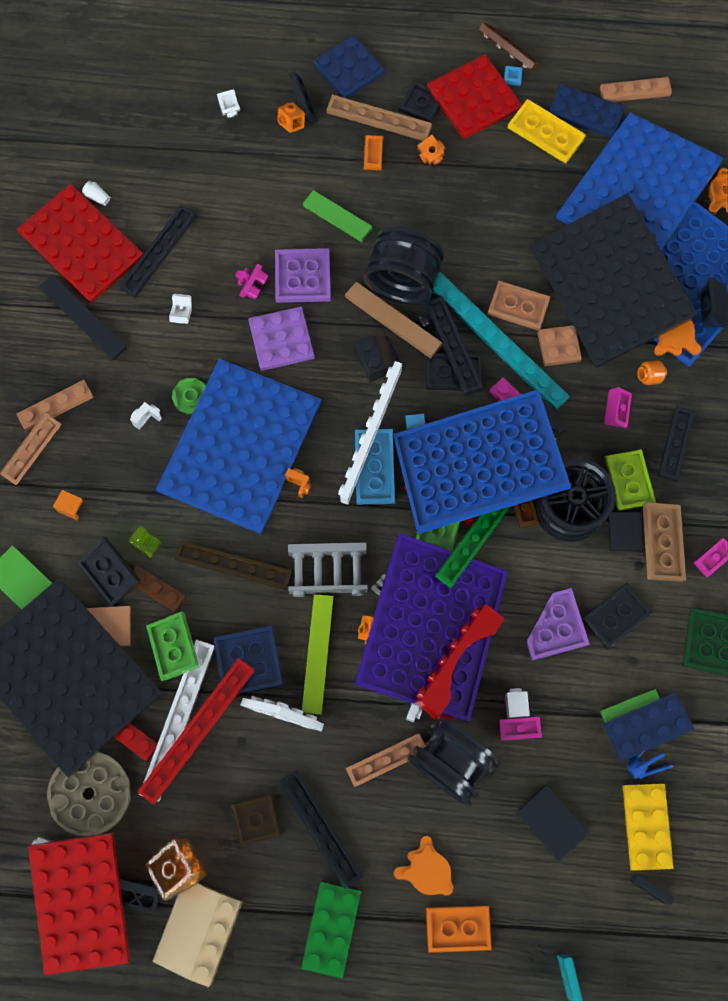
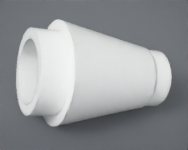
[82,181,110,206]

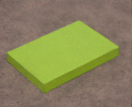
[604,449,656,511]

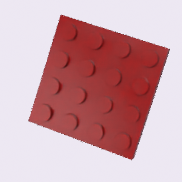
[427,54,523,140]

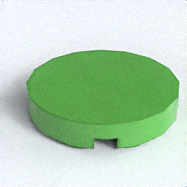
[172,378,206,414]

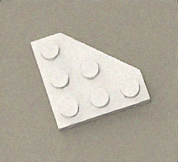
[240,696,324,732]

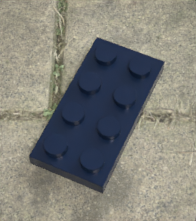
[549,84,625,138]
[603,692,694,762]

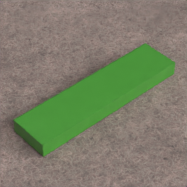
[303,190,372,242]

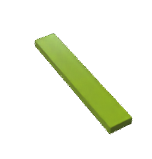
[302,594,334,715]

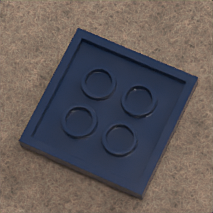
[313,34,385,99]
[213,626,283,694]

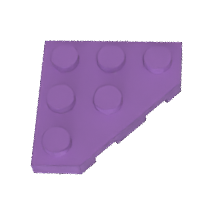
[526,588,590,661]

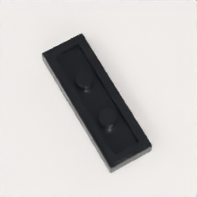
[289,71,317,124]

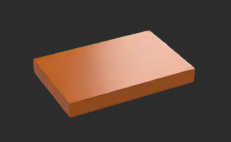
[426,905,492,952]

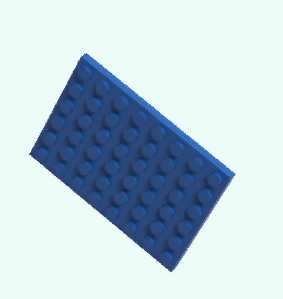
[556,112,723,251]
[653,202,728,367]
[156,359,322,535]
[393,389,571,534]

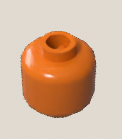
[637,360,667,385]

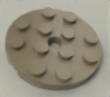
[47,752,131,836]

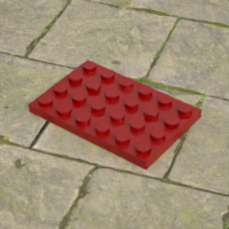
[17,184,143,303]
[28,833,130,975]

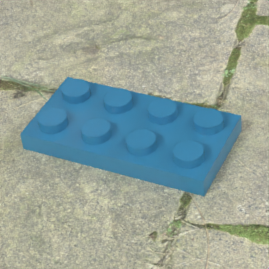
[355,429,395,505]

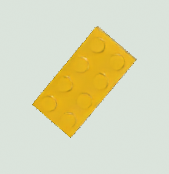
[508,99,586,164]
[623,784,674,871]

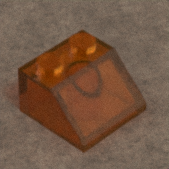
[145,839,207,900]

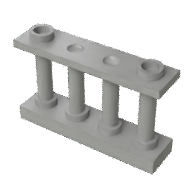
[288,543,367,597]

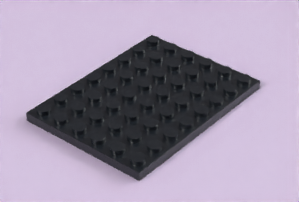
[530,193,698,368]
[0,578,163,778]

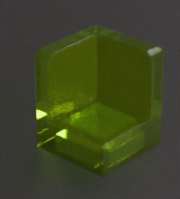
[129,526,161,558]

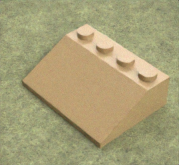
[153,878,243,987]

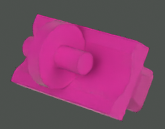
[236,264,268,300]

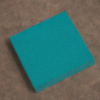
[557,953,583,1001]

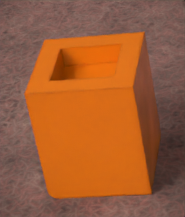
[53,490,83,520]

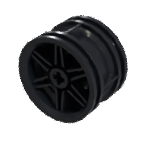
[364,227,444,305]
[534,458,616,542]
[407,716,501,807]

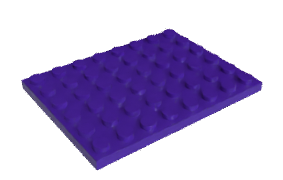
[354,533,508,722]

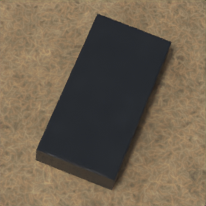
[630,874,675,906]

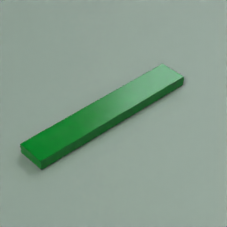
[435,506,511,588]

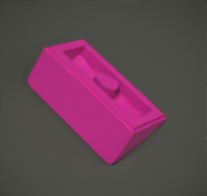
[604,387,632,428]

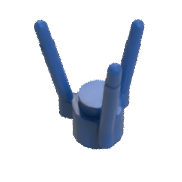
[626,752,673,780]

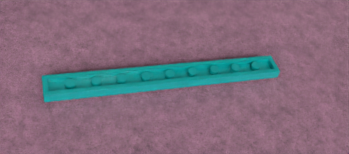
[432,272,570,411]

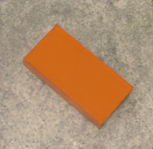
[364,135,383,170]

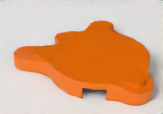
[707,168,728,215]
[654,320,702,356]
[394,836,453,895]

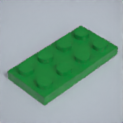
[301,882,361,978]

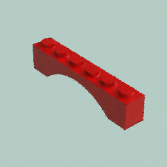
[415,604,505,718]

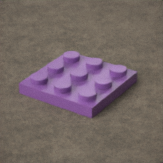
[275,248,331,303]
[248,306,315,371]

